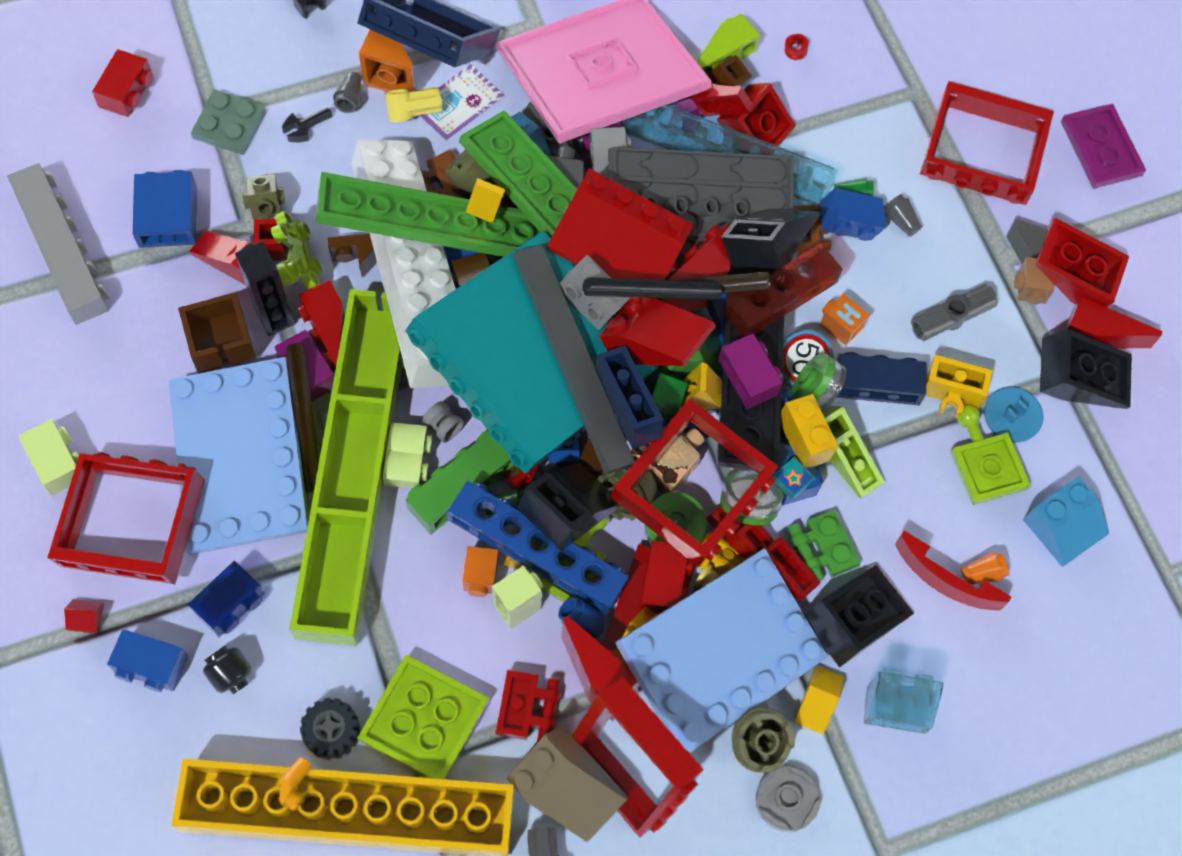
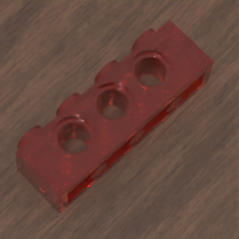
[724,243,843,338]

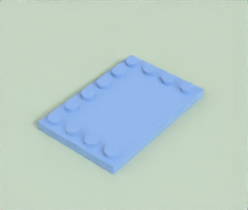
[169,357,309,555]
[615,548,828,753]

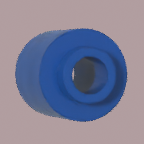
[558,598,605,638]

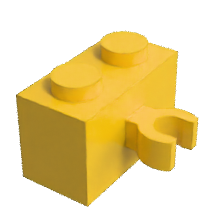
[925,354,993,418]

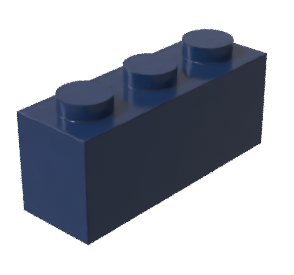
[596,346,664,449]
[833,352,927,406]

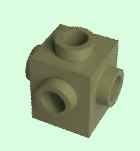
[242,173,285,220]

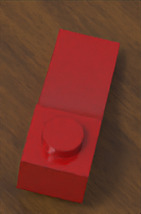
[687,83,753,116]

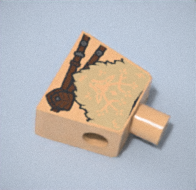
[631,428,704,495]

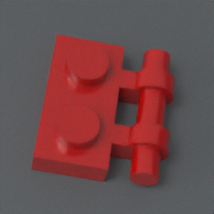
[495,670,561,742]

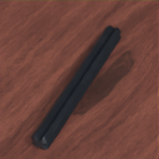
[582,278,723,300]

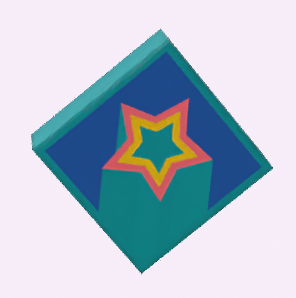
[773,457,815,500]

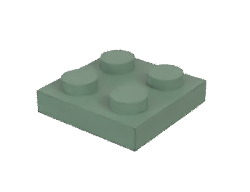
[191,89,266,155]

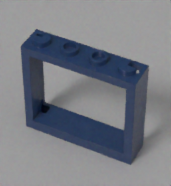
[357,0,500,68]

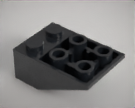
[721,209,820,269]
[517,463,621,551]

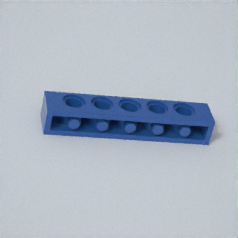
[447,480,629,615]

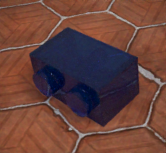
[187,560,265,638]

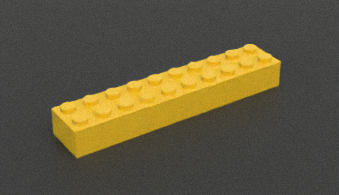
[171,759,514,856]

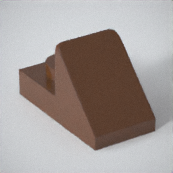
[328,233,377,277]

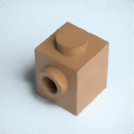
[1014,257,1054,304]

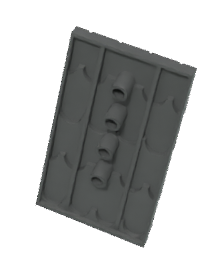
[608,147,794,270]

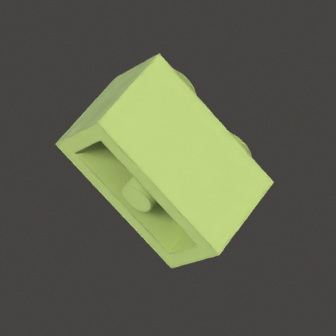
[18,419,79,496]
[492,566,543,629]

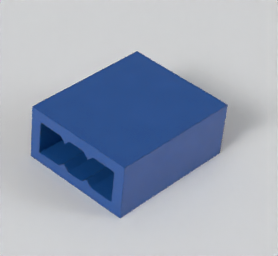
[132,170,197,248]

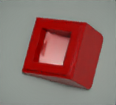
[503,465,538,490]

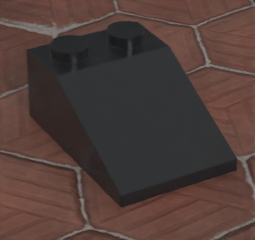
[1040,329,1132,409]
[804,565,914,668]

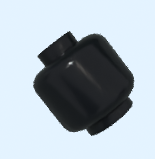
[203,645,252,694]

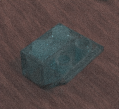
[863,669,944,734]

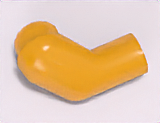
[279,757,312,810]

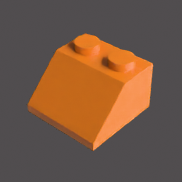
[358,30,415,92]

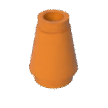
[960,552,1009,584]

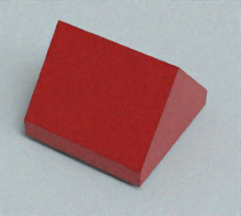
[64,599,105,634]

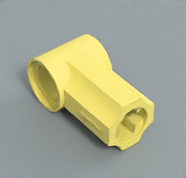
[385,87,442,122]

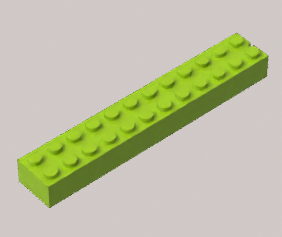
[289,289,403,646]

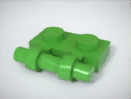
[788,510,861,581]

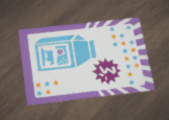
[420,64,505,140]

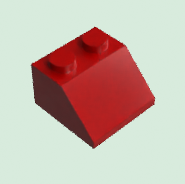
[717,83,796,155]

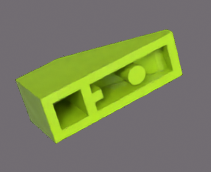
[697,13,760,76]
[821,406,885,498]

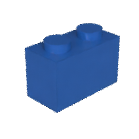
[820,188,886,241]
[107,629,188,693]

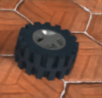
[300,698,360,760]

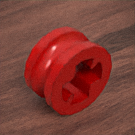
[784,33,809,60]

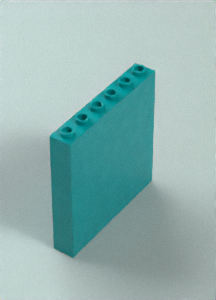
[405,230,659,474]

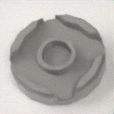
[755,766,821,832]

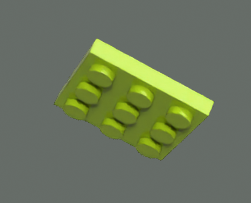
[357,654,490,779]

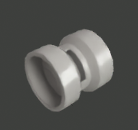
[422,401,464,443]

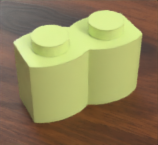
[383,422,433,489]

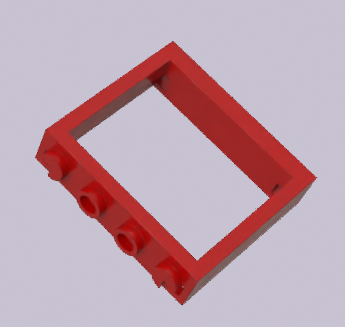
[920,81,1054,206]
[610,399,778,567]
[47,451,205,585]
[572,676,704,838]

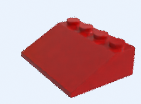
[546,168,694,280]

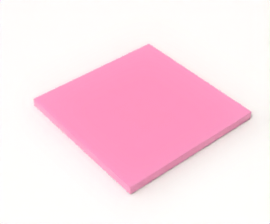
[496,0,712,144]

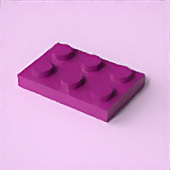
[1060,103,1147,189]

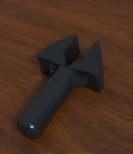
[282,107,332,143]

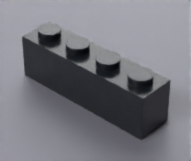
[235,241,295,337]

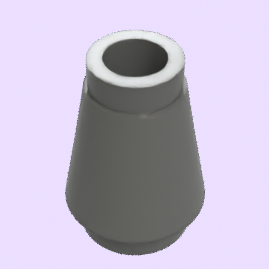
[333,72,362,113]
[884,194,923,237]

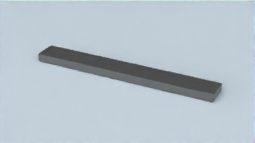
[513,245,635,475]

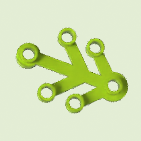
[271,210,323,290]

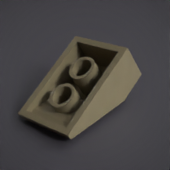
[506,726,629,842]

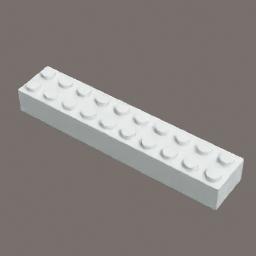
[351,140,455,388]

